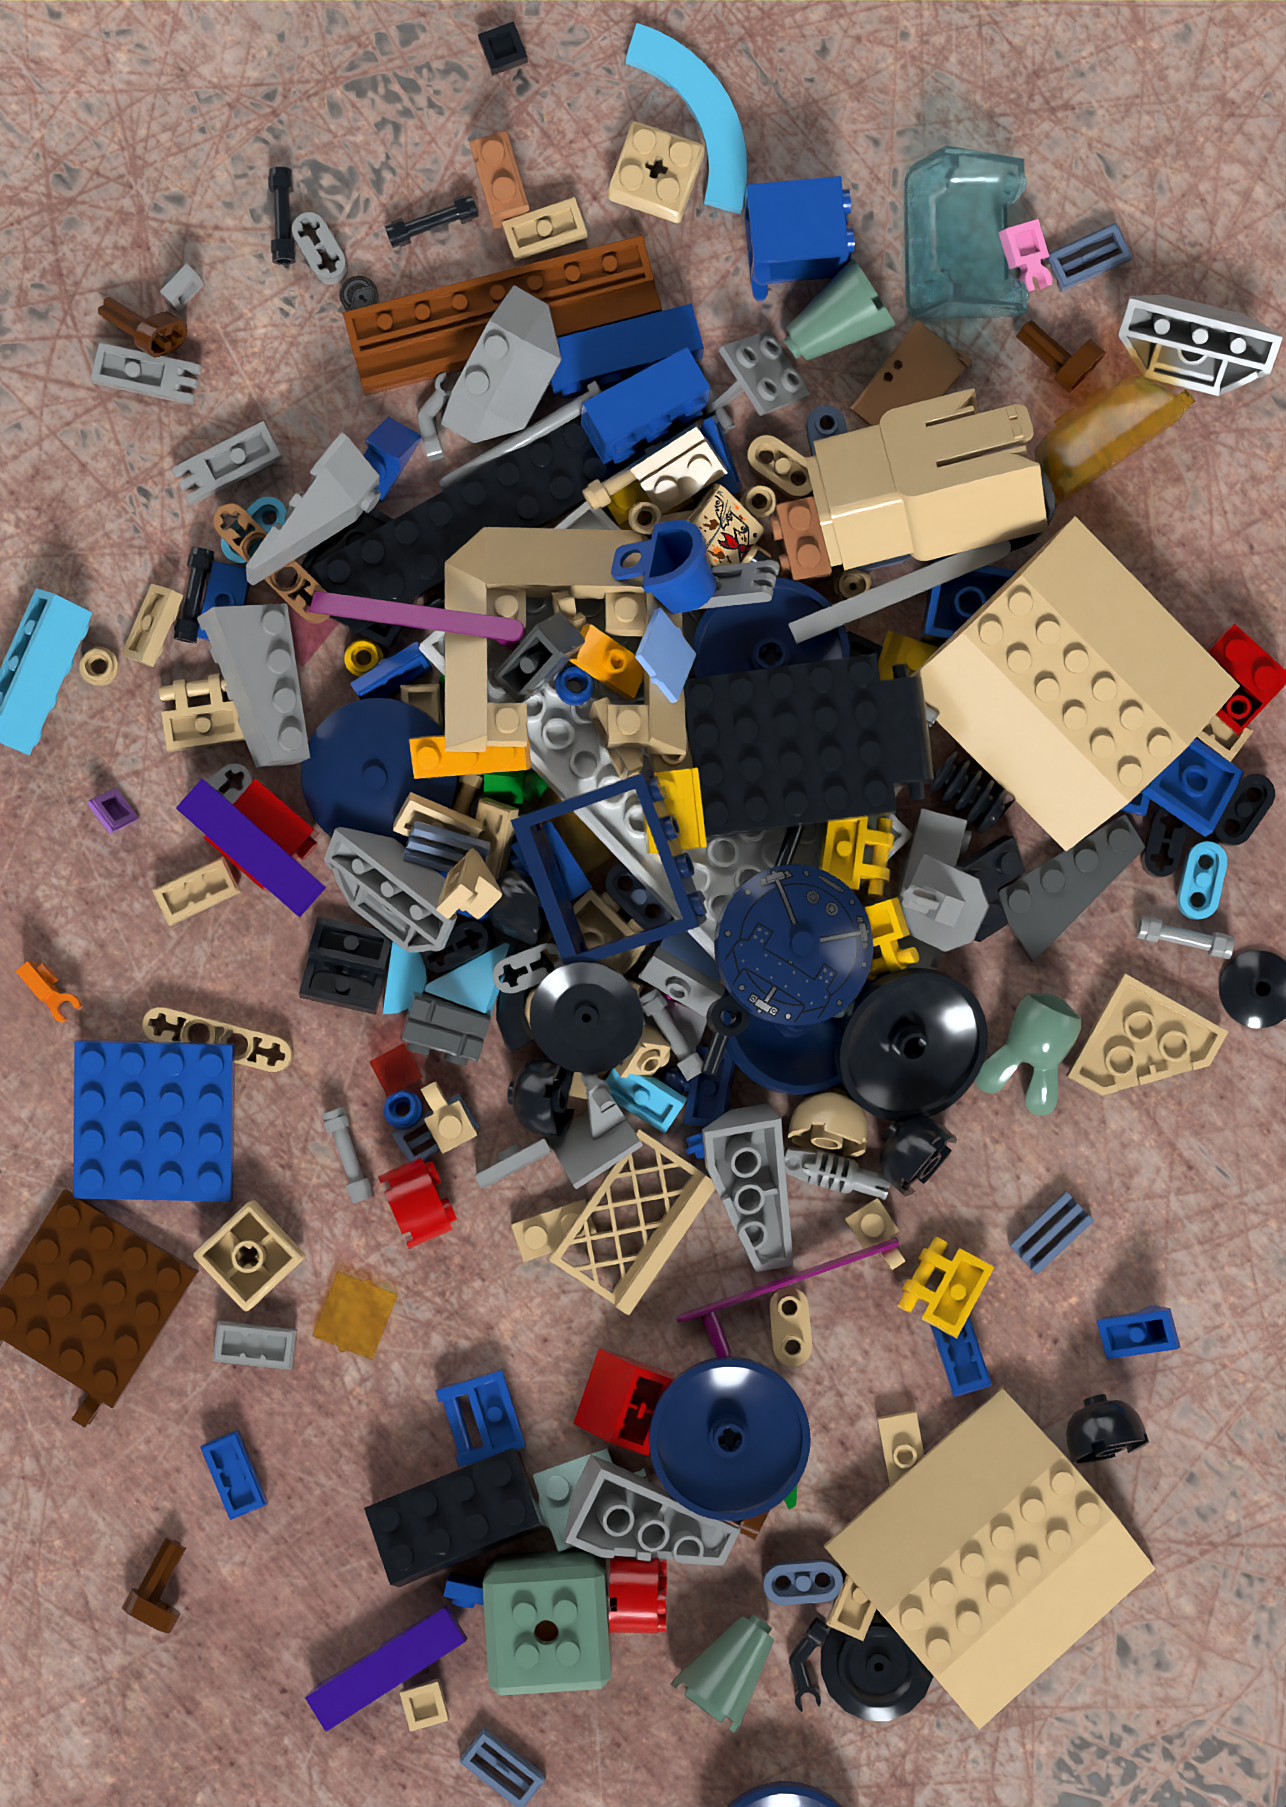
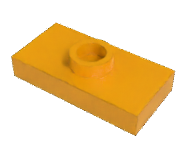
[569,624,644,700]

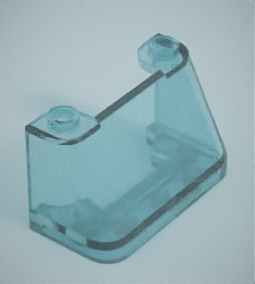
[904,146,1029,319]

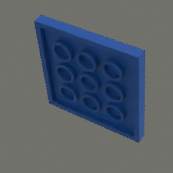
[73,1040,235,1202]

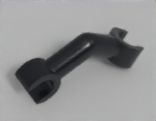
[789,1617,829,1712]

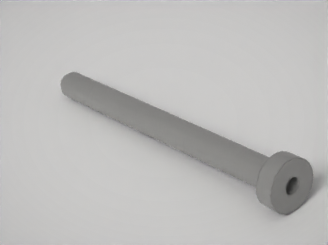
[439,381,602,491]

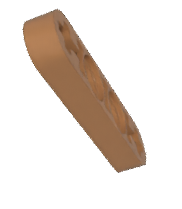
[213,503,330,624]

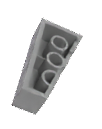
[197,603,310,769]

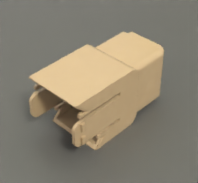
[805,388,1048,570]

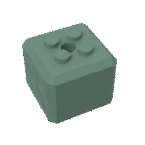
[482,1549,612,1696]

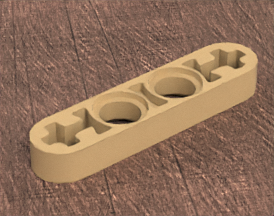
[142,1007,294,1072]

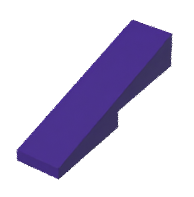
[176,779,326,917]
[305,1605,468,1732]

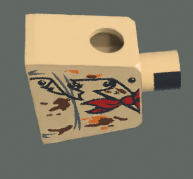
[687,483,771,567]

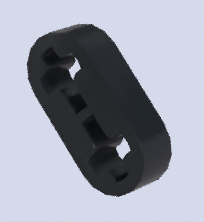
[1141,807,1189,878]
[422,921,496,974]

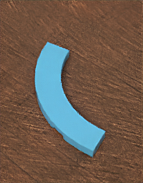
[626,23,747,215]

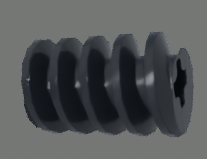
[929,749,1016,833]

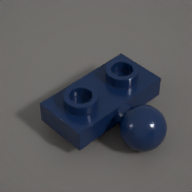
[659,1046,736,1127]

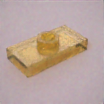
[545,798,615,875]

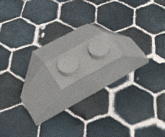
[441,285,562,443]
[1118,294,1283,396]
[323,827,457,952]

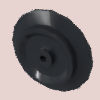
[530,961,644,1074]
[821,1609,934,1721]

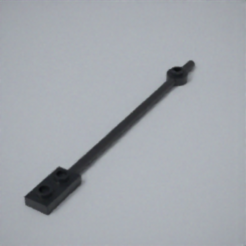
[700,631,883,1076]

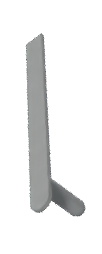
[788,541,1011,644]

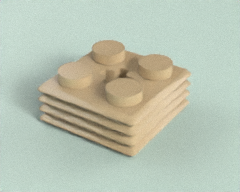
[608,121,705,224]
[193,1200,306,1311]

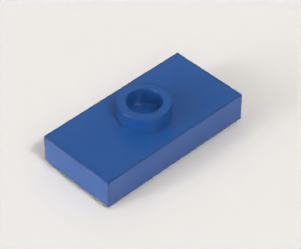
[197,561,250,641]
[350,642,433,700]
[930,1317,992,1398]
[200,1429,269,1520]

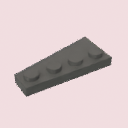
[998,814,1146,962]

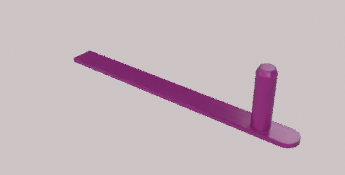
[309,591,524,651]
[676,1237,899,1357]

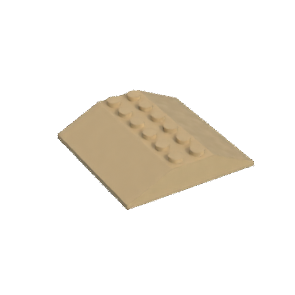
[910,516,1240,851]
[823,1387,1155,1730]

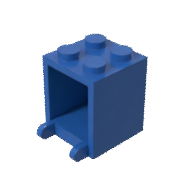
[744,176,855,301]

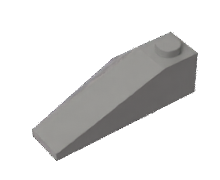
[246,432,381,585]

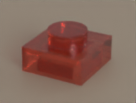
[369,1043,423,1096]

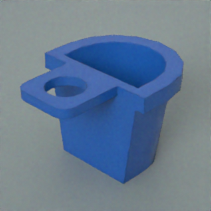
[611,520,717,614]

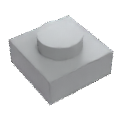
[160,263,204,313]

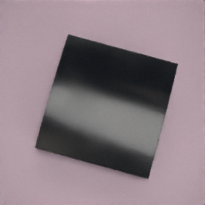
[299,916,393,1015]

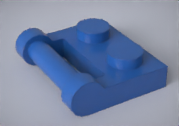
[435,1368,526,1467]

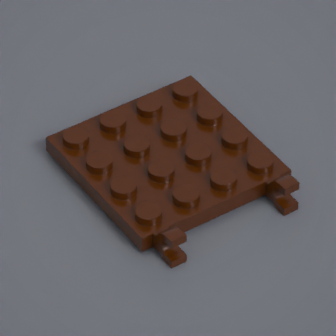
[0,1189,199,1428]

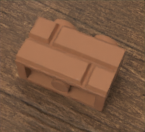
[469,131,529,229]

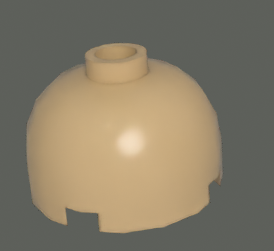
[788,1087,868,1158]

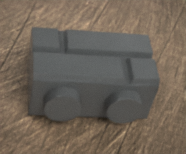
[493,612,585,703]
[400,991,491,1066]

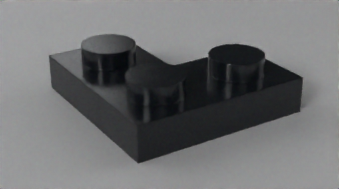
[954,835,1025,942]

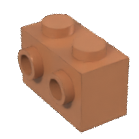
[769,496,832,585]

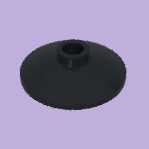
[1219,950,1286,1028]

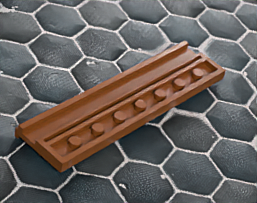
[343,235,662,396]

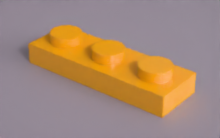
[409,735,532,779]

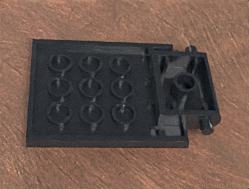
[683,653,935,838]

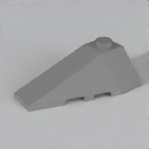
[702,1103,794,1273]
[563,1454,741,1566]

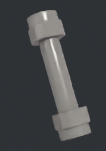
[1136,915,1235,959]
[640,989,703,1081]
[321,1107,375,1204]

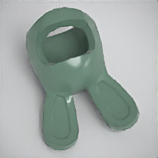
[975,993,1082,1116]

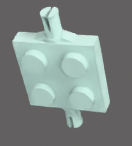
[533,1448,648,1552]

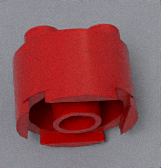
[377,1157,457,1249]
[609,1556,667,1634]

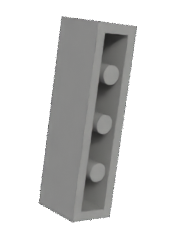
[881,809,971,969]

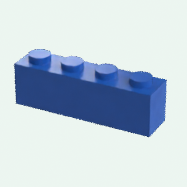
[550,303,704,399]

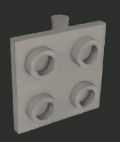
[703,330,810,435]
[546,1073,643,1189]

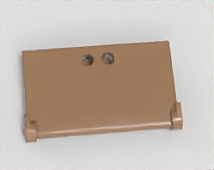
[850,320,972,426]

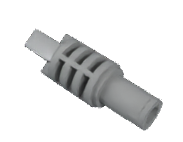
[784,1146,891,1200]

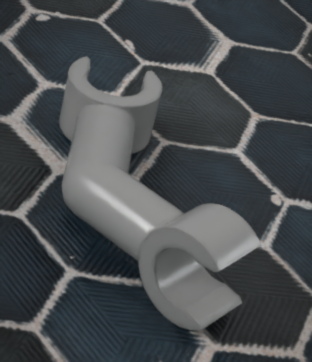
[417,372,452,462]

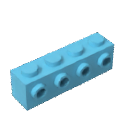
[0,588,93,756]

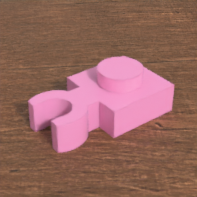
[998,219,1052,294]

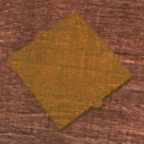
[312,1271,398,1360]

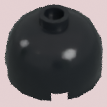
[507,1057,574,1136]
[880,1117,957,1197]
[1066,1394,1149,1464]

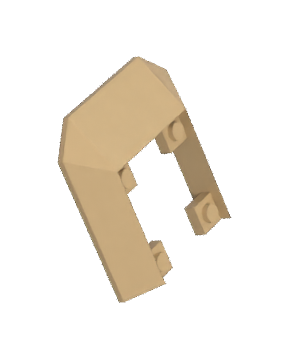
[445,527,686,755]

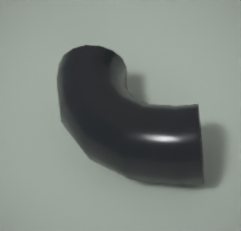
[496,952,553,1054]

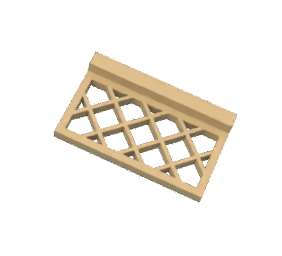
[549,1128,716,1316]

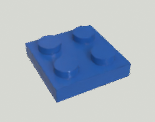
[1142,738,1244,837]

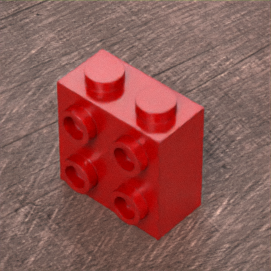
[203,778,319,892]

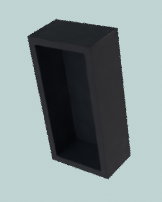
[364,1448,547,1587]

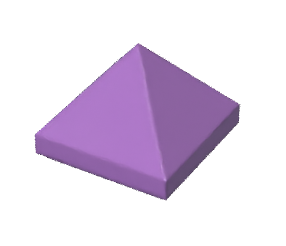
[87,788,139,834]

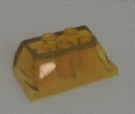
[1034,374,1196,508]

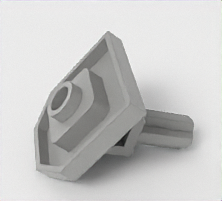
[900,854,990,952]

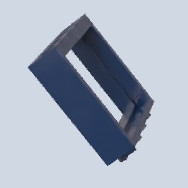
[510,769,707,965]

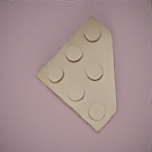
[1066,973,1228,1096]

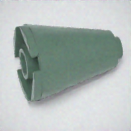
[784,259,896,361]
[670,1614,774,1734]

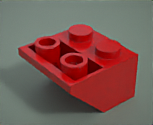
[1206,624,1286,735]
[573,1348,674,1456]

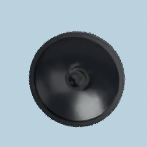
[834,968,988,1122]

